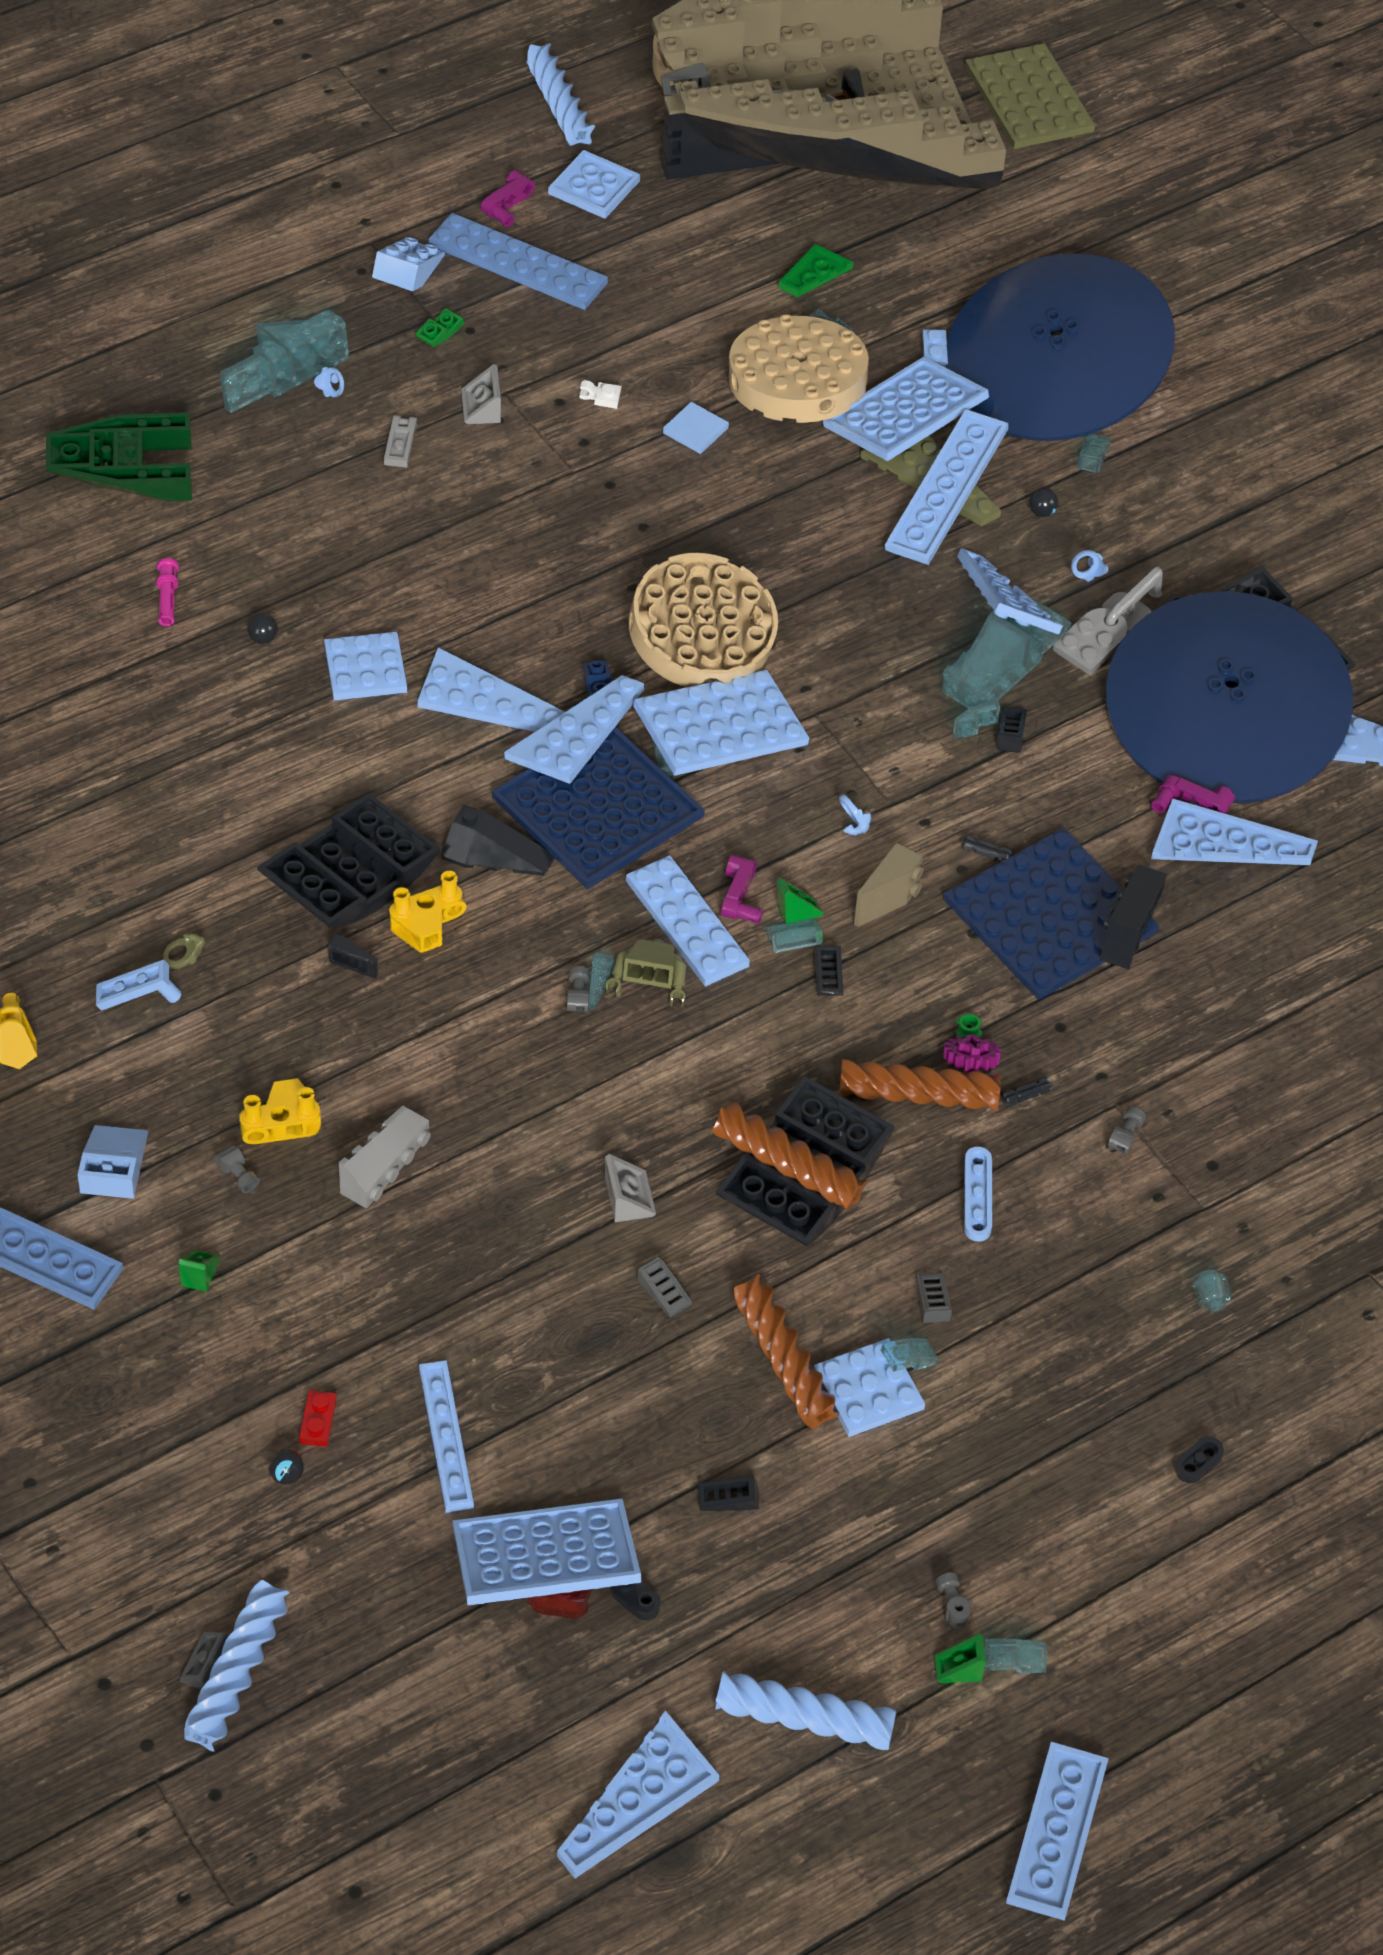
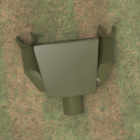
[605,939,686,1008]

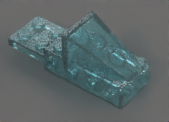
[220,309,350,413]
[942,598,1072,716]

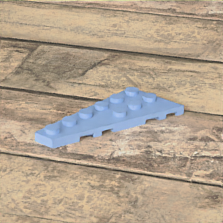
[957,548,1063,635]
[418,648,565,732]
[504,675,644,784]
[1151,799,1318,865]
[557,1711,719,1878]

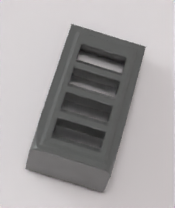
[661,62,710,95]
[637,1257,692,1318]
[916,1273,952,1323]

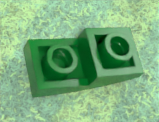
[415,308,464,347]

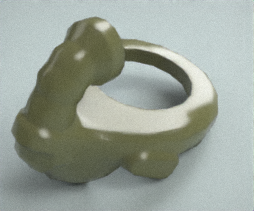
[163,933,205,969]

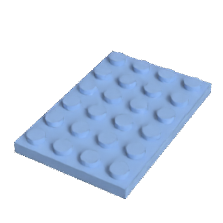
[823,357,989,461]
[633,670,809,776]
[452,1499,641,1605]

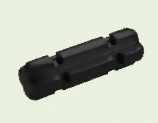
[963,835,1012,862]
[1002,1077,1052,1106]

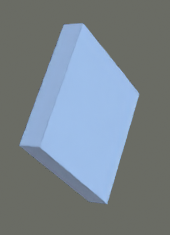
[663,402,729,454]

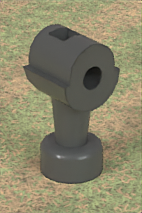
[567,966,590,1012]
[1108,1107,1146,1155]
[214,1145,260,1193]
[935,1572,971,1630]

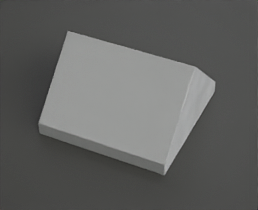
[461,364,501,424]
[605,1154,656,1222]

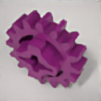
[943,1035,1001,1072]

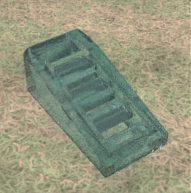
[1077,434,1111,474]
[588,953,615,1010]

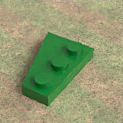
[779,244,853,297]

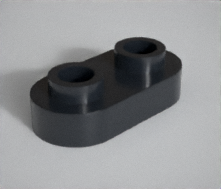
[1175,1437,1224,1483]
[610,1581,660,1620]

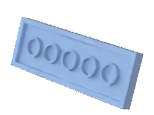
[626,855,750,986]
[1006,1742,1109,1921]

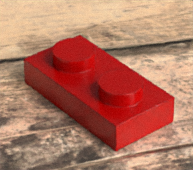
[299,1390,337,1447]

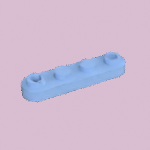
[964,1147,992,1241]

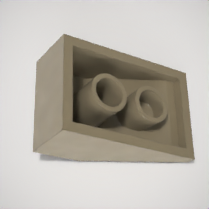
[854,843,924,927]

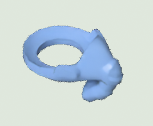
[313,367,344,397]
[1071,550,1108,582]
[839,794,871,836]

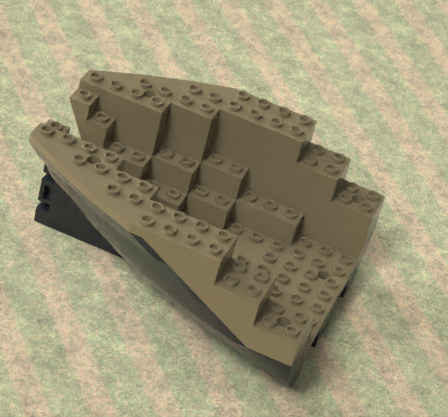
[652,0,1006,189]

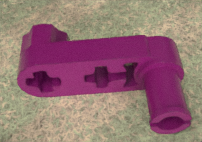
[480,170,535,227]
[1151,775,1235,814]
[721,855,763,925]

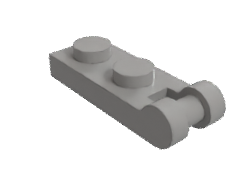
[384,415,418,468]

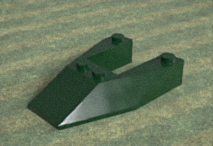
[46,412,192,501]

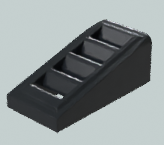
[841,68,865,99]
[997,707,1027,752]
[328,933,378,979]
[813,946,844,996]
[698,1475,759,1511]

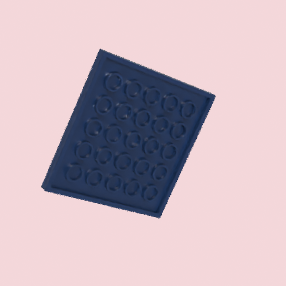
[492,727,705,890]
[943,828,1159,1000]

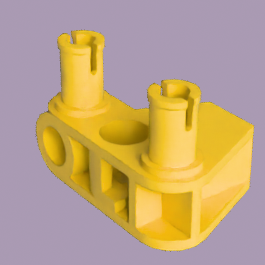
[389,871,467,953]
[0,993,37,1069]
[239,1078,321,1144]

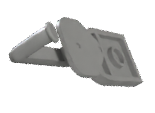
[1053,566,1163,676]

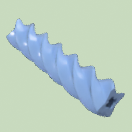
[526,43,595,146]
[184,1580,289,1751]
[715,1671,896,1750]

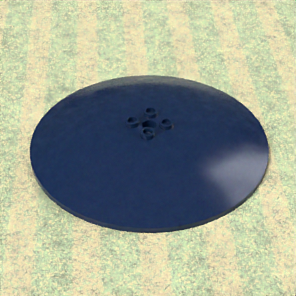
[946,254,1175,441]
[1106,592,1353,803]

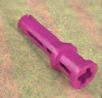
[156,558,179,626]

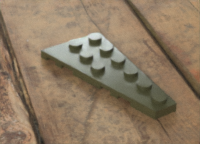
[861,436,1001,526]

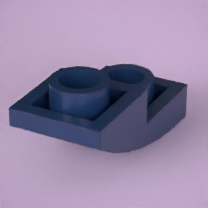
[583,660,611,697]

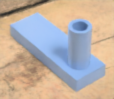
[96,960,181,1011]

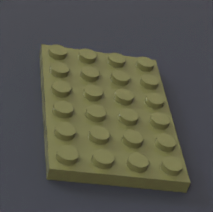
[965,43,1095,149]

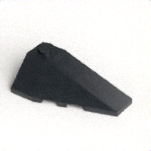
[442,804,555,876]

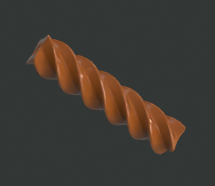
[839,1059,1001,1111]
[711,1102,868,1211]
[734,1274,839,1429]

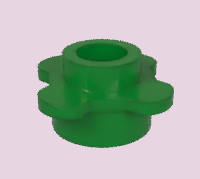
[956,1014,982,1038]

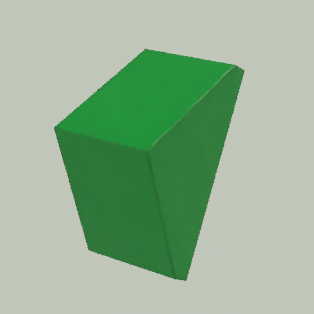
[777,877,824,924]
[179,1249,220,1292]
[934,1634,986,1683]

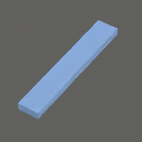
[419,1360,474,1513]

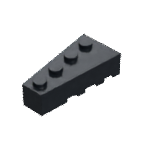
[1100,864,1167,970]

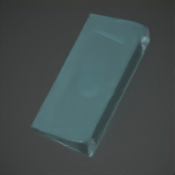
[765,918,823,953]

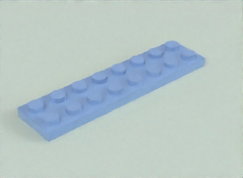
[885,409,1008,565]

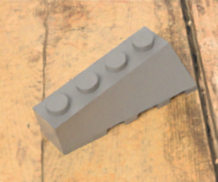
[339,1106,431,1209]

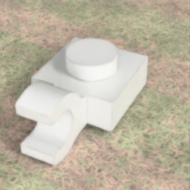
[579,380,621,409]

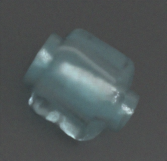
[1193,1269,1232,1312]

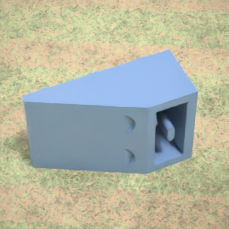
[372,237,445,291]
[78,1125,148,1199]

